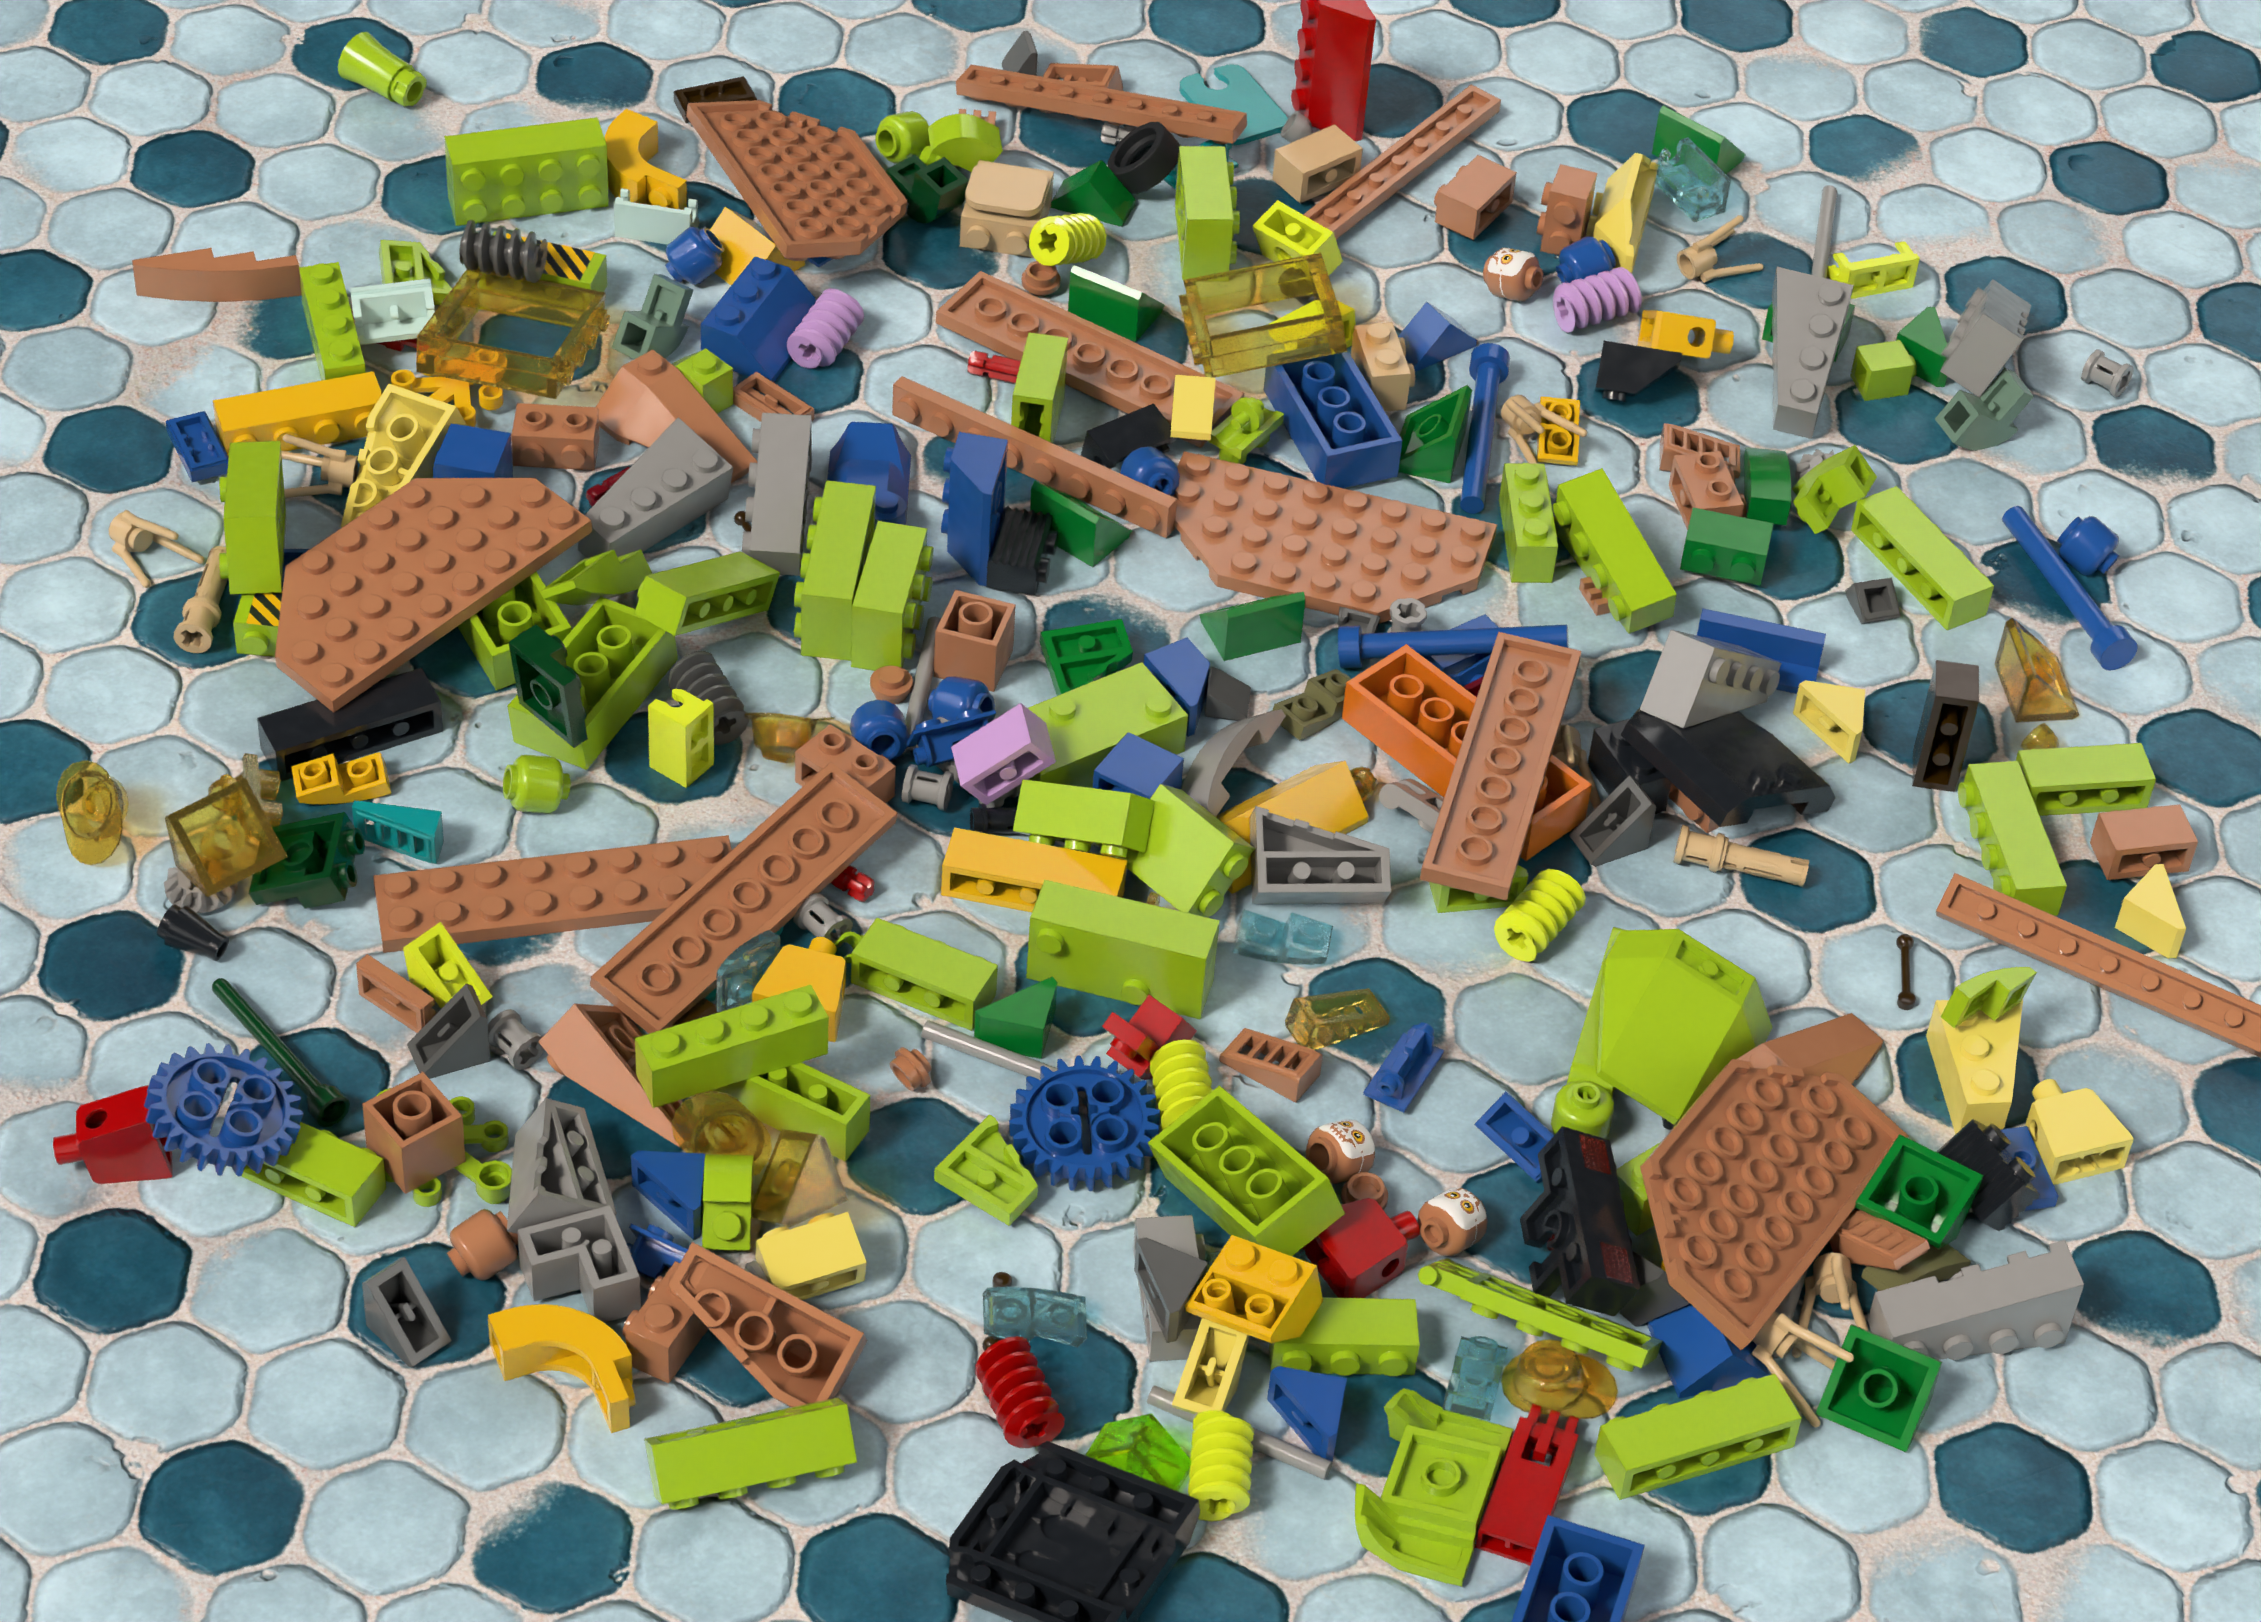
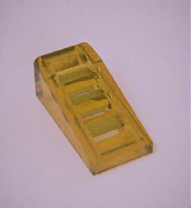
[1285,988,1390,1050]

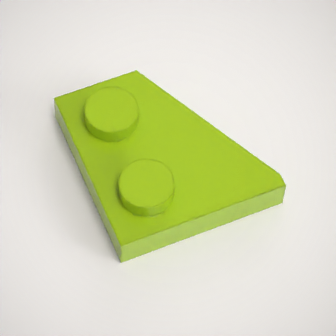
[934,1114,1038,1226]

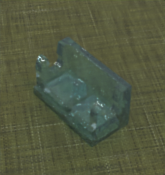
[1655,137,1731,223]

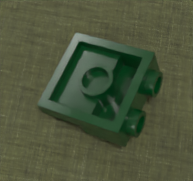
[508,624,588,748]
[248,812,365,909]

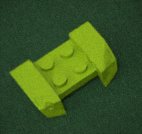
[1355,1388,1513,1587]

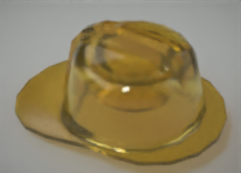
[744,713,836,763]
[56,760,129,866]
[671,1091,772,1176]
[1501,1339,1618,1419]

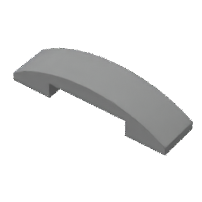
[1181,709,1286,817]

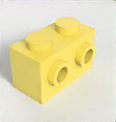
[755,1212,867,1300]

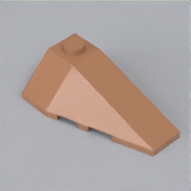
[596,349,758,483]
[539,1004,707,1147]
[1736,1013,1884,1084]
[668,1242,867,1407]

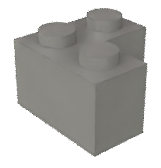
[518,1205,641,1323]

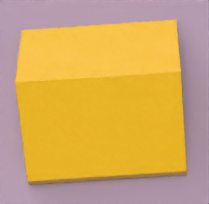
[710,207,805,285]

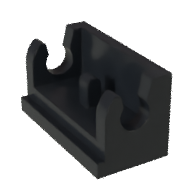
[1080,403,1177,469]

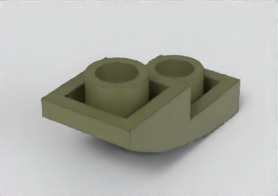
[1272,669,1351,741]
[1861,1244,1971,1292]

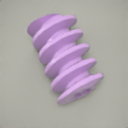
[1553,267,1642,333]
[787,288,864,369]

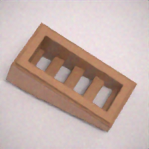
[1043,63,1123,91]
[1659,423,1740,478]
[1219,1028,1323,1103]
[1829,1210,1930,1270]

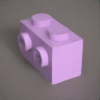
[951,703,1056,805]

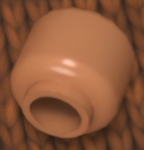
[447,1209,518,1281]

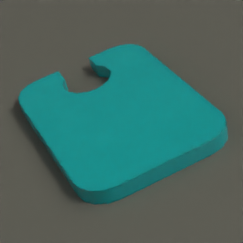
[1179,64,1288,145]

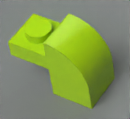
[919,114,1003,172]
[1792,445,1877,534]
[702,1154,754,1250]

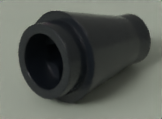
[157,904,229,961]

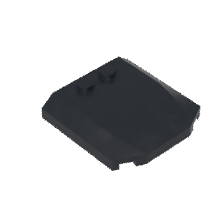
[1621,706,1835,827]
[946,1441,1200,1622]

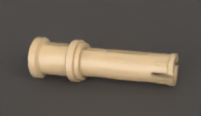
[174,546,228,653]
[1673,825,1809,887]

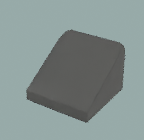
[1002,31,1038,76]
[1845,577,1901,624]
[1205,667,1251,720]

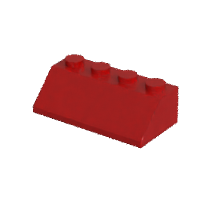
[1291,0,1376,141]

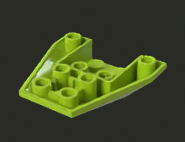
[1596,929,1773,1125]

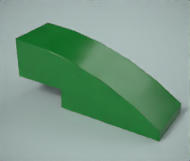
[1744,447,1791,525]

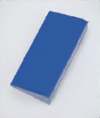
[1474,1091,1554,1184]

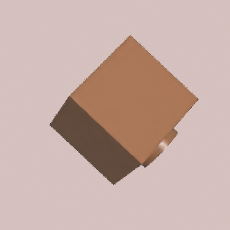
[934,590,1016,692]
[362,1072,466,1194]

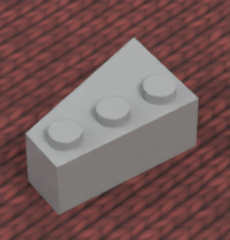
[1249,806,1391,904]
[507,1098,617,1234]

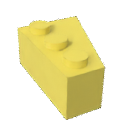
[1926,999,2023,1134]

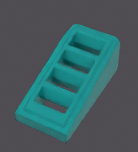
[352,800,444,864]

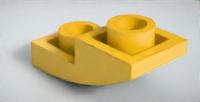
[1537,396,1580,466]
[291,752,392,804]

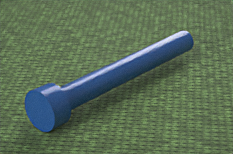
[1460,343,1510,514]
[2002,506,2138,670]
[1338,624,1569,668]

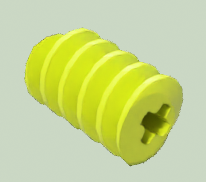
[1029,213,1106,266]
[1494,869,1586,962]
[1150,1039,1213,1131]
[1188,1410,1254,1522]

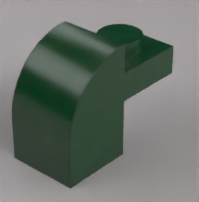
[886,155,969,223]

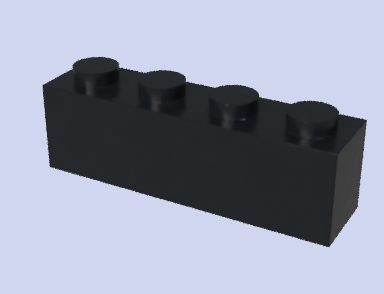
[257,668,443,782]

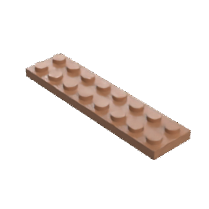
[936,271,1244,448]
[1420,632,1582,901]
[590,762,898,1034]
[373,835,732,953]

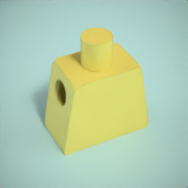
[2025,1079,2134,1185]

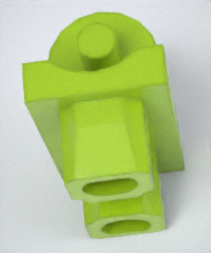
[1208,397,1284,464]

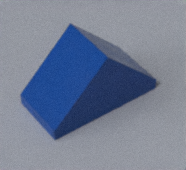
[1398,301,1477,372]
[631,1150,706,1241]
[1267,1366,1347,1463]

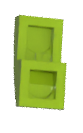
[1940,967,2037,1028]

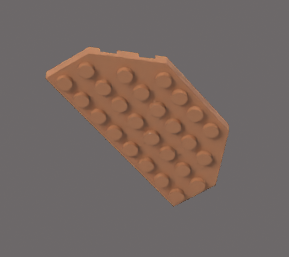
[686,100,907,261]
[1172,451,1497,624]
[275,478,592,713]
[1640,1059,1909,1350]

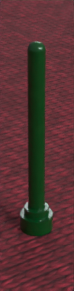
[212,978,350,1127]

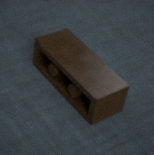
[1912,660,1979,792]

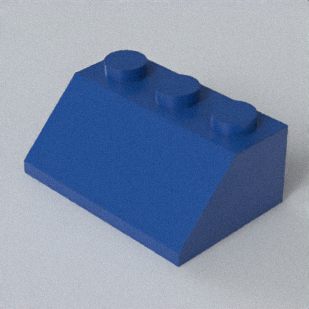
[700,256,816,383]
[941,432,1008,586]

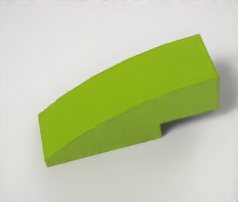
[540,549,653,606]

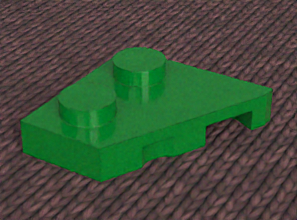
[1039,619,1133,696]

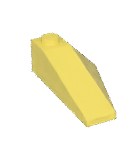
[340,384,467,528]

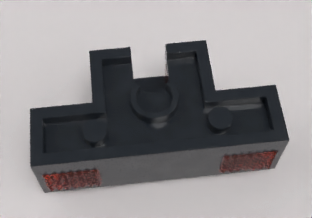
[1520,1126,1640,1317]

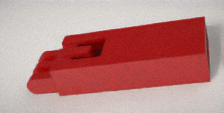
[1475,1403,1580,1566]

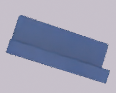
[1697,608,1826,694]

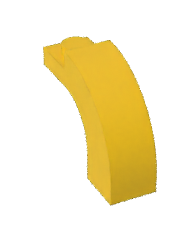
[605,108,687,210]
[488,1304,636,1433]

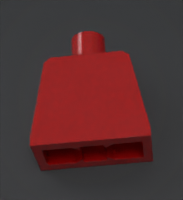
[53,1085,173,1184]
[1301,1198,1420,1298]

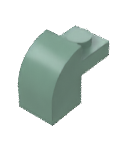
[612,274,694,359]
[1935,368,2034,451]

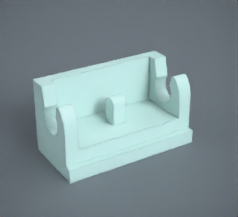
[614,188,699,245]
[350,279,438,345]

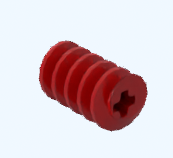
[975,1336,1065,1448]

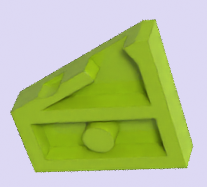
[379,239,462,307]

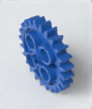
[144,1043,303,1176]
[1009,1055,1160,1191]

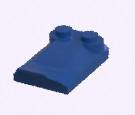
[827,422,911,529]

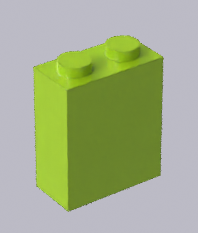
[1011,332,1068,444]
[1114,784,1255,918]

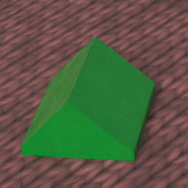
[1652,105,1746,185]
[1068,265,1165,342]
[1398,385,1472,483]
[1030,480,1133,567]
[1199,592,1306,661]
[1855,1134,1983,1249]
[1815,1324,1942,1452]

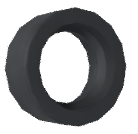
[1108,122,1181,194]

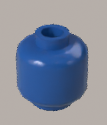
[665,226,724,285]
[1556,236,1616,284]
[1120,447,1180,496]
[2057,516,2119,576]
[928,676,995,721]
[850,700,909,762]

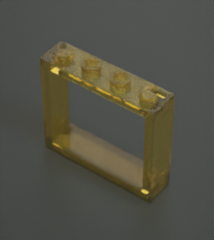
[1178,253,1347,378]
[416,268,610,399]

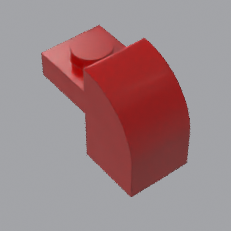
[1102,995,1197,1080]

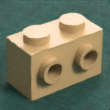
[1272,124,1363,203]
[1351,322,1415,411]

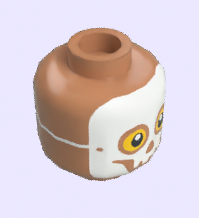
[1483,248,1543,301]
[1306,1119,1375,1184]
[1417,1188,1488,1256]

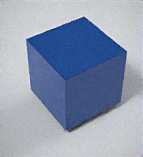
[433,423,513,478]
[1093,732,1184,799]

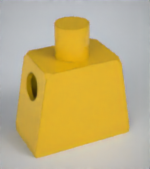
[1637,310,1734,359]
[752,937,846,1043]

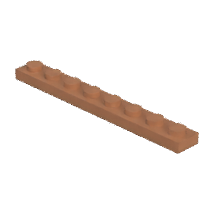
[956,64,1247,144]
[1303,84,1501,240]
[892,376,1177,538]
[1936,873,2261,1057]

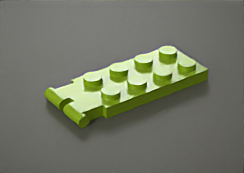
[1418,1258,1662,1372]

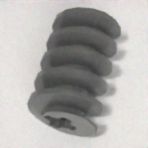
[459,219,548,283]
[668,651,749,745]

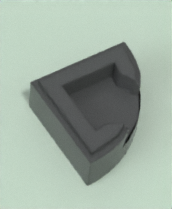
[1337,606,1380,634]

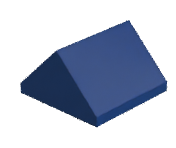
[1646,1303,1770,1398]

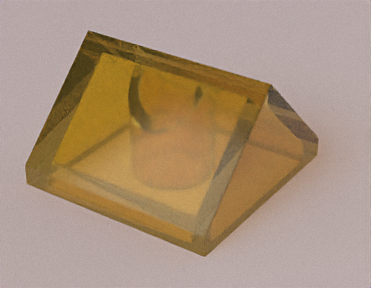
[1994,617,2080,723]
[165,778,288,898]
[751,1129,848,1227]

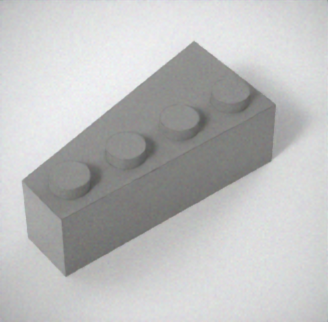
[1772,267,1853,439]
[1940,279,2031,397]
[742,413,812,576]
[578,417,733,558]
[1640,630,1781,728]
[1867,1240,2084,1360]

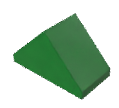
[1051,159,1135,227]
[1896,307,1947,387]
[974,976,1057,1059]

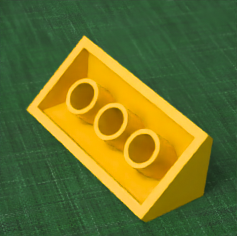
[1216,760,1369,894]

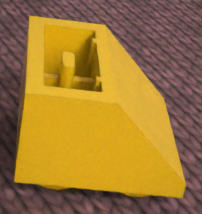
[1185,1235,1323,1343]

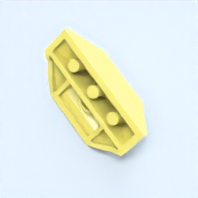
[1586,153,1658,274]

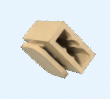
[960,160,1054,258]

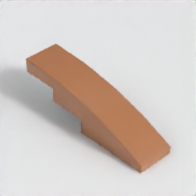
[132,248,301,302]

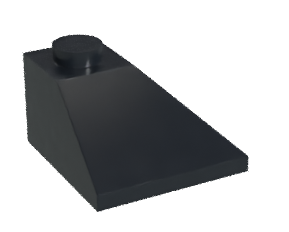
[1595,341,1682,402]

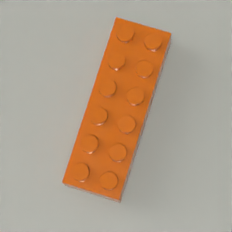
[1342,644,1592,861]

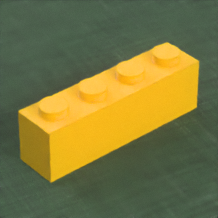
[213,371,382,458]
[941,827,1127,912]

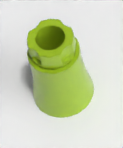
[338,32,426,107]

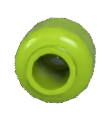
[875,111,930,164]
[503,755,571,814]
[1551,1080,1614,1139]

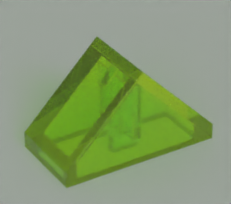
[1085,1413,1191,1491]

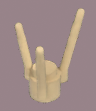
[1677,215,1764,283]
[1501,395,1587,464]
[282,434,358,498]
[109,510,205,588]
[1552,725,1602,810]
[1792,1253,1868,1358]
[1751,1311,1854,1427]

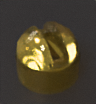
[2021,723,2059,750]
[1350,766,1378,803]

